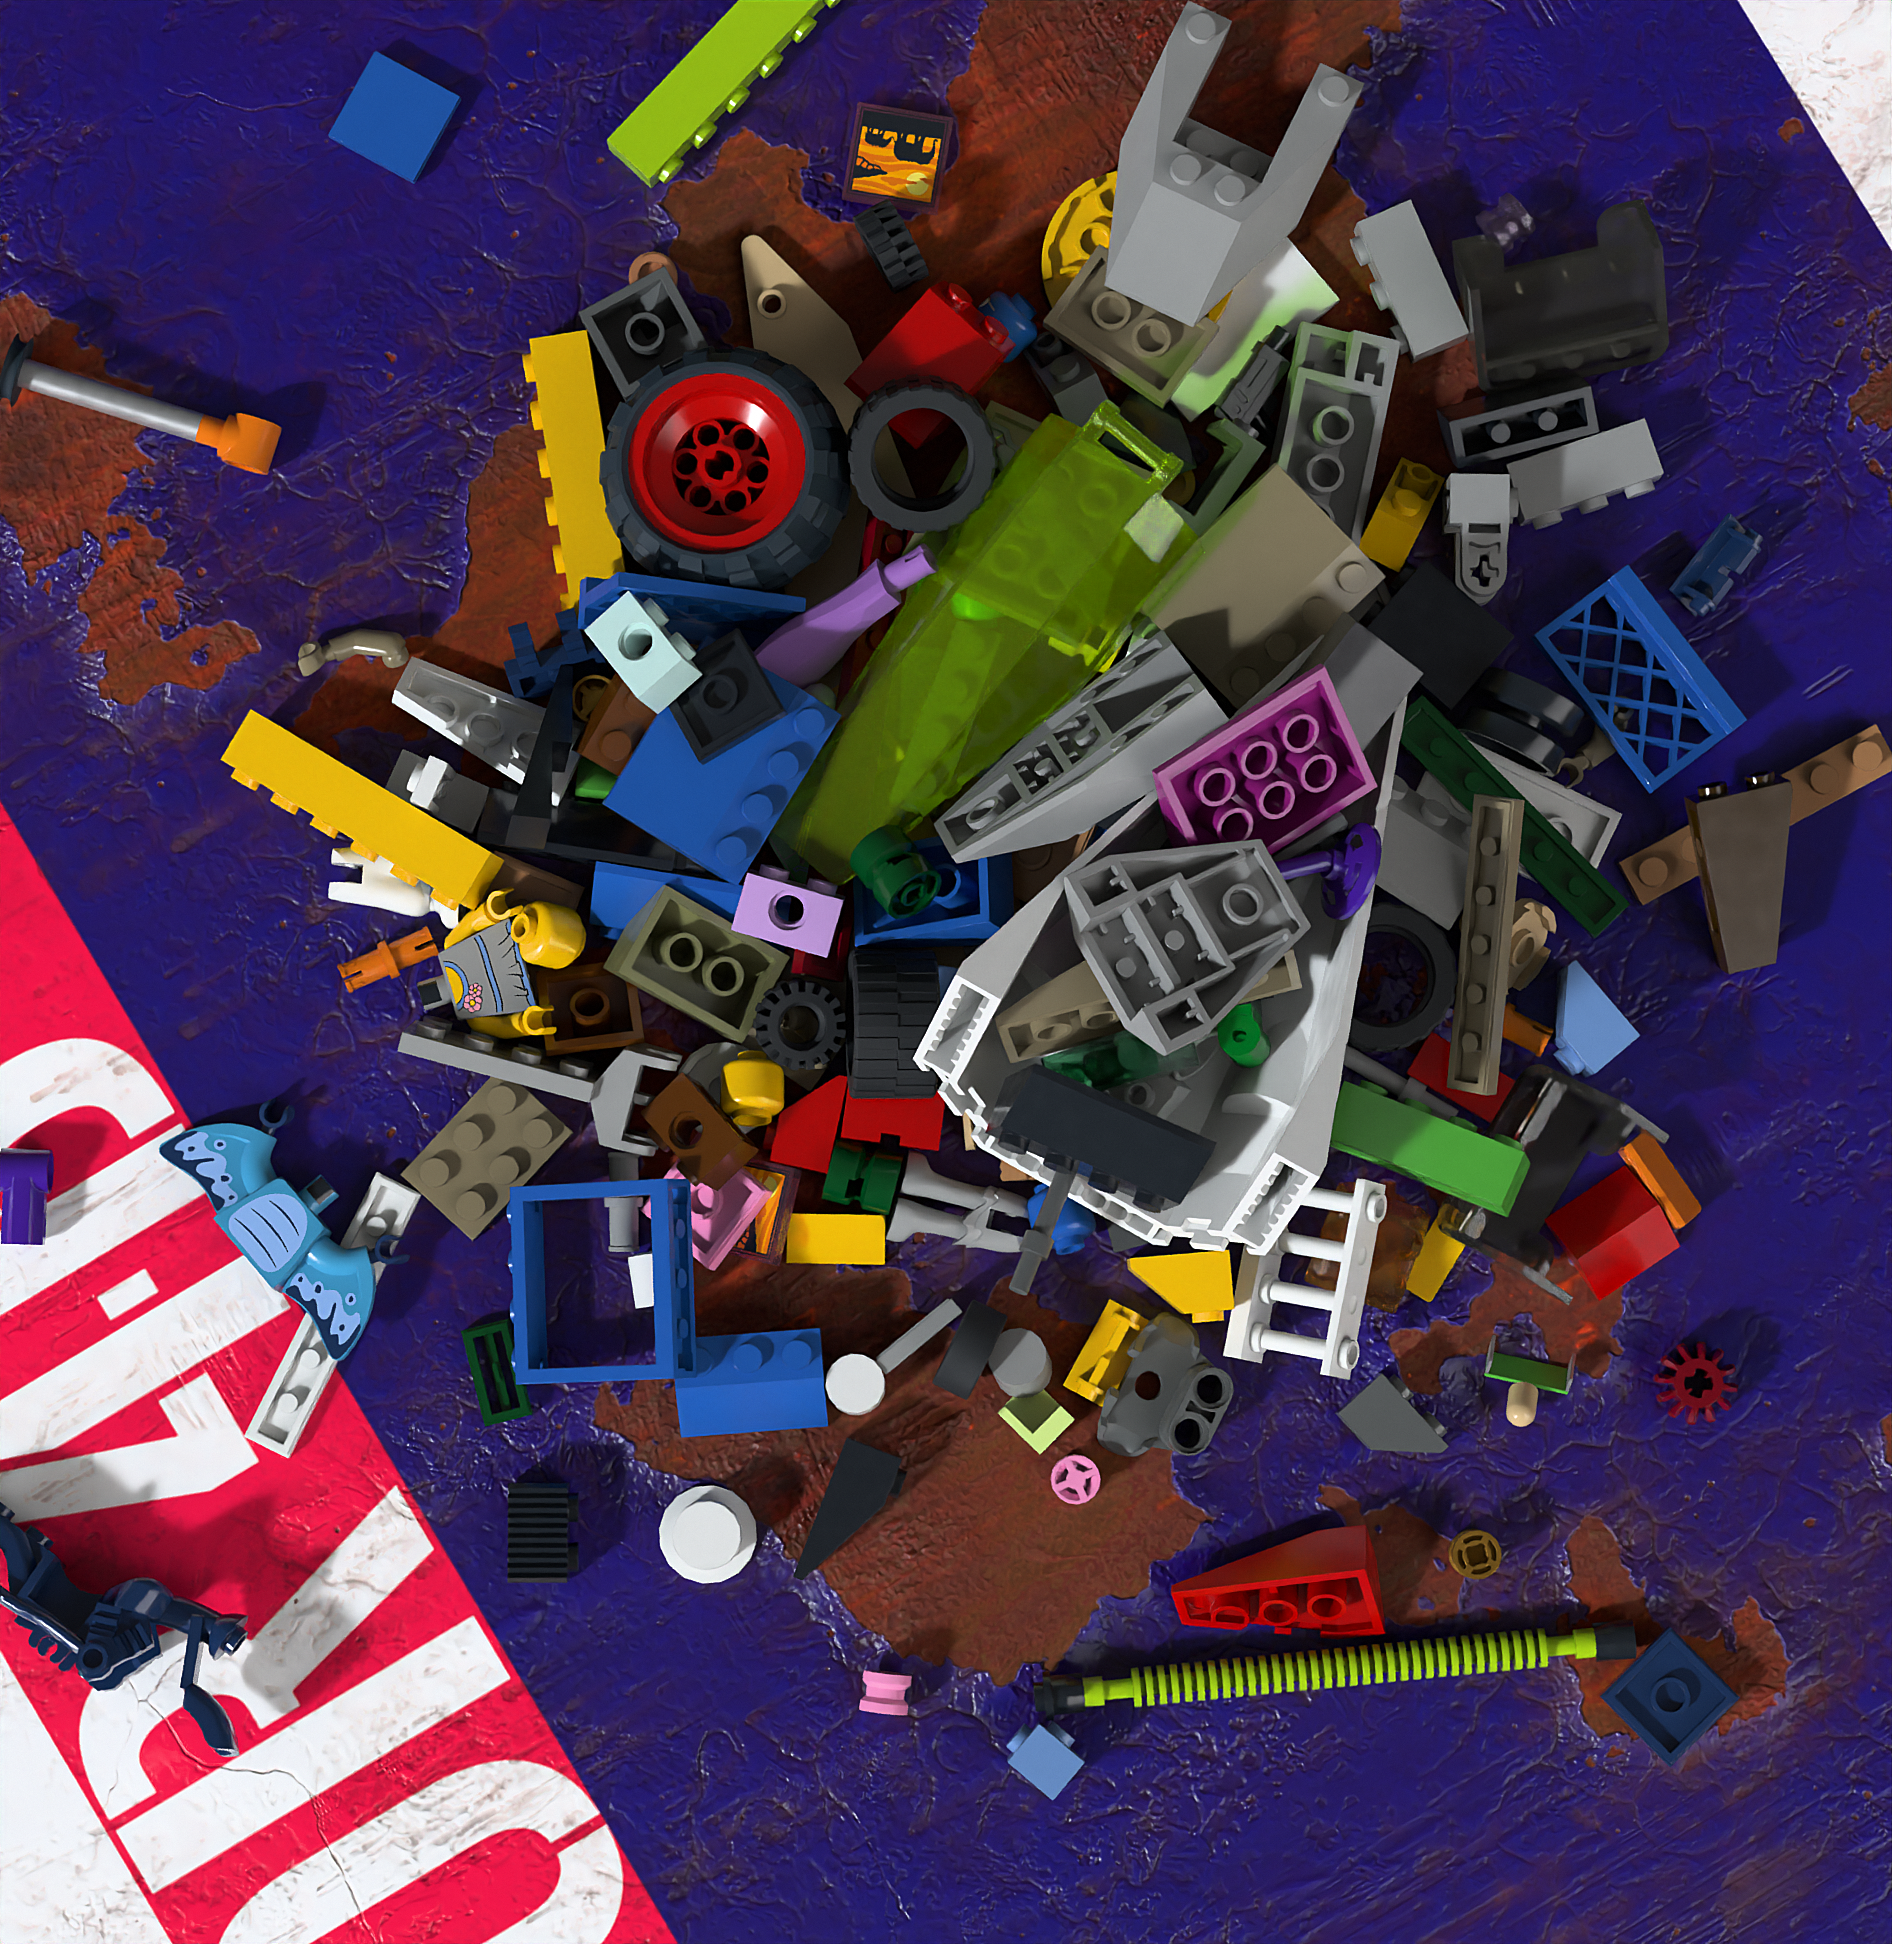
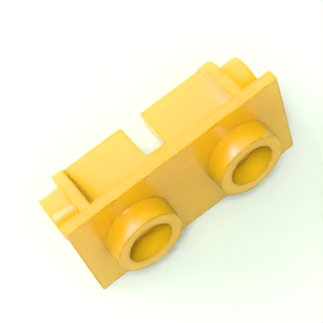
[1063,1299,1149,1407]

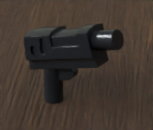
[1214,325,1292,449]

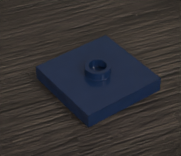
[1599,1626,1740,1767]

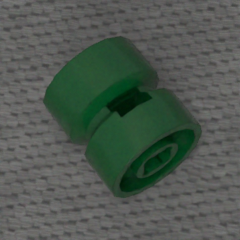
[849,825,942,919]
[822,1137,904,1216]

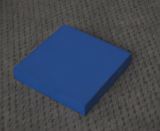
[328,51,461,184]

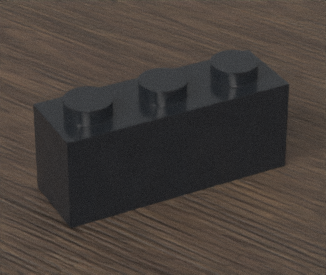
[1436,373,1599,469]

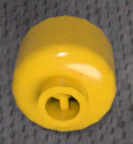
[511,900,586,969]
[720,1050,784,1127]

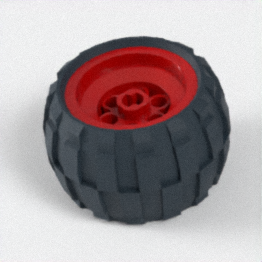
[599,346,852,593]

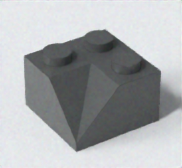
[578,266,708,402]

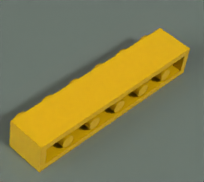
[522,330,627,632]
[220,709,505,911]

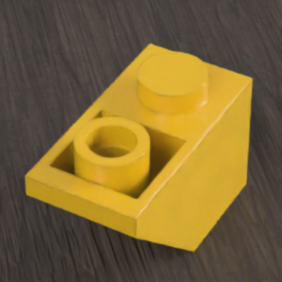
[1359,457,1445,572]

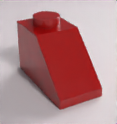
[763,1075,848,1174]

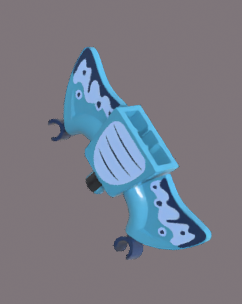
[159,1097,410,1361]

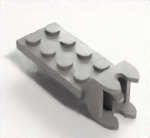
[397,1015,682,1156]

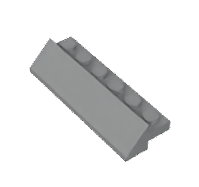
[1269,321,1401,548]

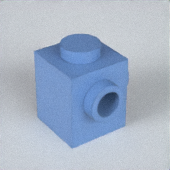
[1006,1721,1085,1800]

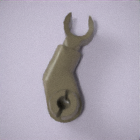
[298,628,409,676]
[1554,695,1634,789]

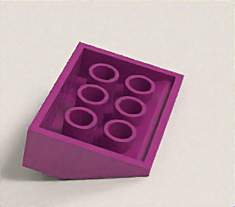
[1152,663,1378,855]

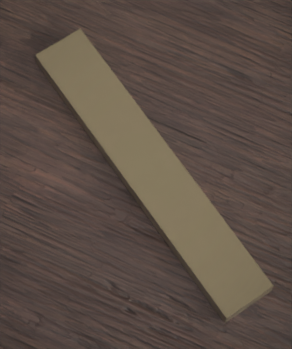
[1447,794,1525,1096]

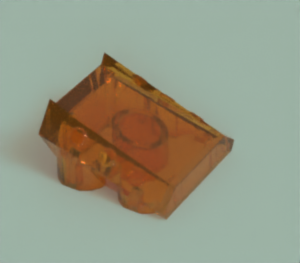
[1304,1182,1431,1314]

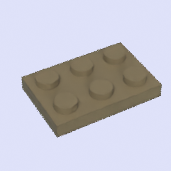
[1043,244,1220,409]
[401,1077,574,1241]

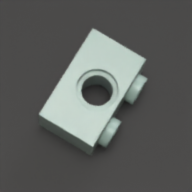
[584,591,703,714]

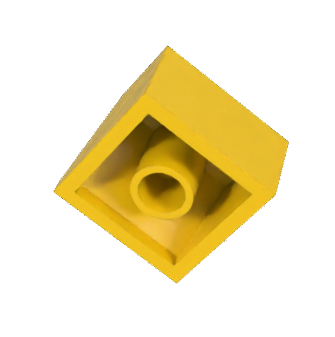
[1127,1250,1235,1323]

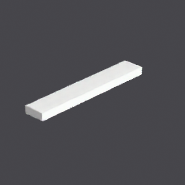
[244,1172,422,1458]

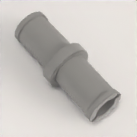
[604,1152,644,1252]

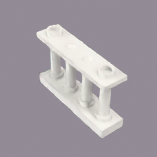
[1223,1178,1387,1380]

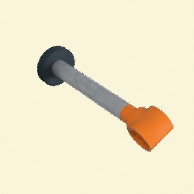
[0,333,282,475]

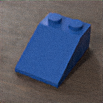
[853,836,1014,949]

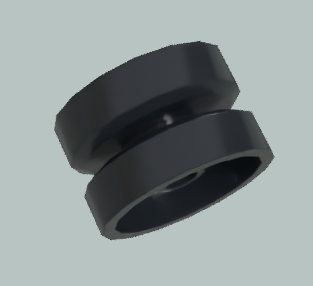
[1458,667,1585,777]

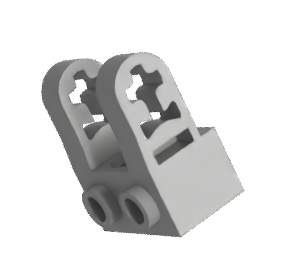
[1442,473,1519,606]

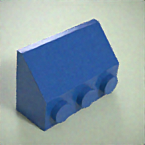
[675,1328,828,1438]

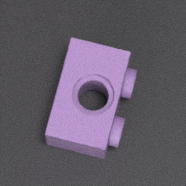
[731,864,846,958]

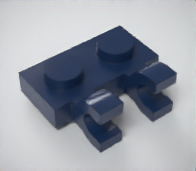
[504,608,611,701]

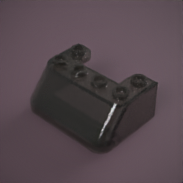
[1452,198,1669,395]

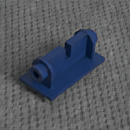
[1669,513,1764,617]

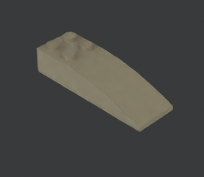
[995,946,1302,1064]

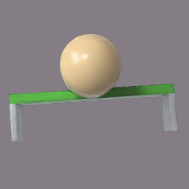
[1484,1335,1576,1427]

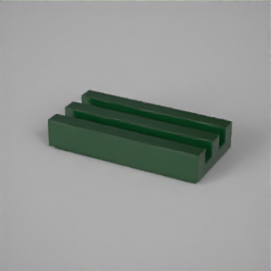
[461,1319,534,1426]

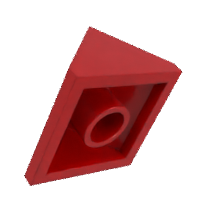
[1543,1165,1680,1301]

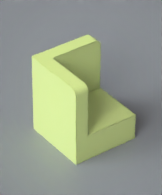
[997,1389,1075,1454]

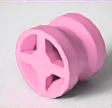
[1050,1454,1101,1505]
[859,1669,912,1715]

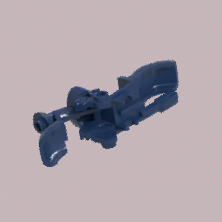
[0,1502,248,1757]

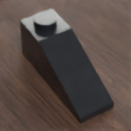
[793,1437,908,1580]

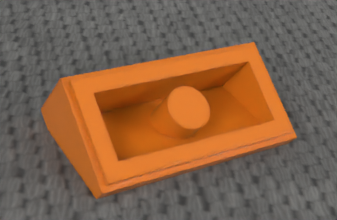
[1618,1130,1702,1229]

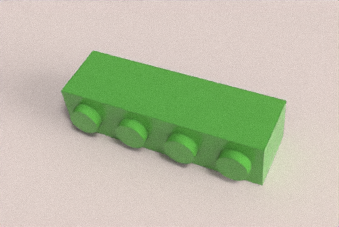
[1329,1080,1531,1217]

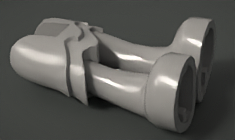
[885,1150,1029,1253]

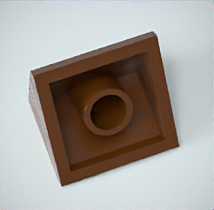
[535,962,645,1056]

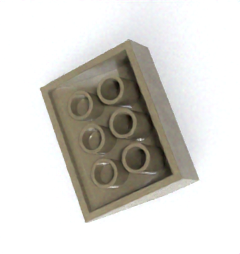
[1133,462,1386,710]

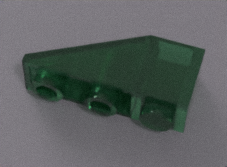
[1040,1030,1200,1093]

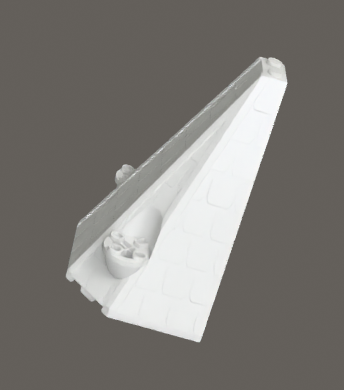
[913,635,1408,1256]

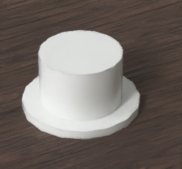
[659,1485,757,1583]

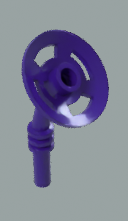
[1275,822,1382,920]

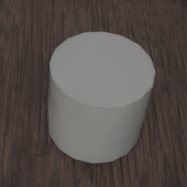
[988,1328,1052,1398]

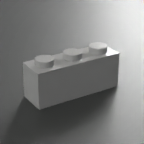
[1350,199,1469,364]
[1501,418,1664,530]

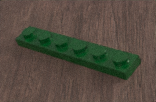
[1399,695,1630,939]

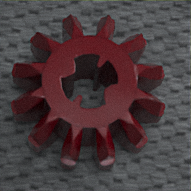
[1653,1341,1738,1425]

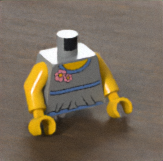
[417,886,557,1040]

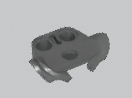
[1097,1312,1234,1457]

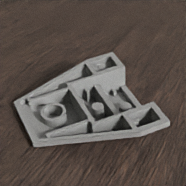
[1063,839,1311,1056]

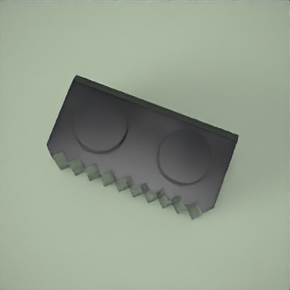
[507,1482,579,1583]

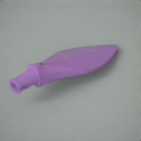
[754,543,939,690]

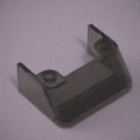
[1437,1064,1670,1305]

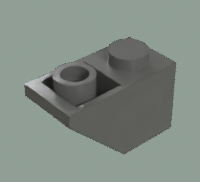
[1022,331,1115,438]
[1335,1373,1449,1453]

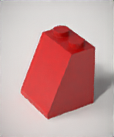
[843,280,1016,449]

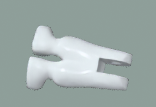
[329,837,469,929]

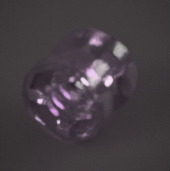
[1475,192,1536,255]

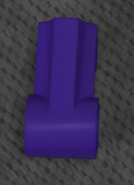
[0,1148,54,1245]

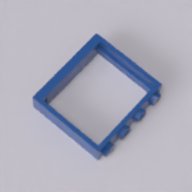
[507,1178,697,1385]

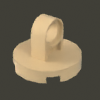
[1459,898,1556,995]

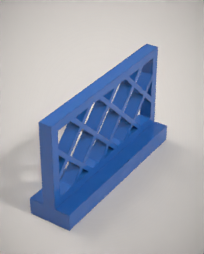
[1531,565,1747,793]
[578,572,806,652]

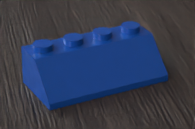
[589,861,794,954]

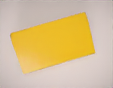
[787,1213,886,1265]

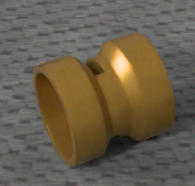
[573,675,611,724]
[1448,1529,1502,1580]

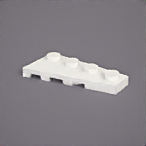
[392,656,586,807]

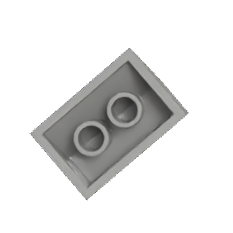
[1375,774,1471,930]

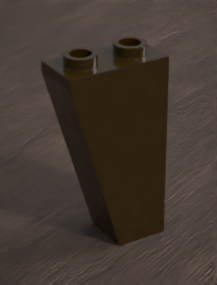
[1684,770,1793,974]

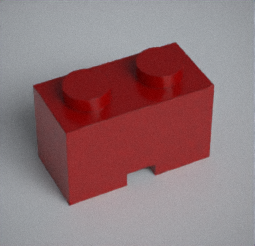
[841,1088,945,1152]

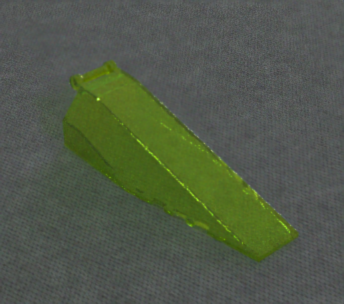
[771,399,1204,889]

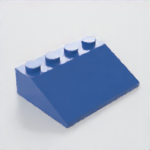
[602,635,842,885]

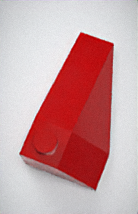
[1171,1525,1386,1639]

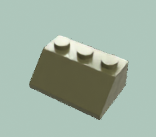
[603,885,790,1043]

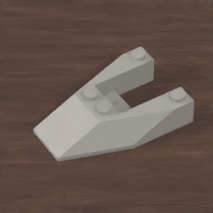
[1104,0,1365,327]
[934,630,1230,863]

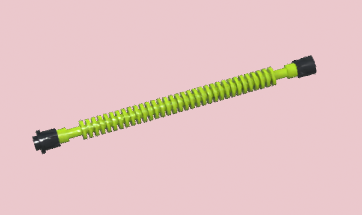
[1033,1619,1637,1721]

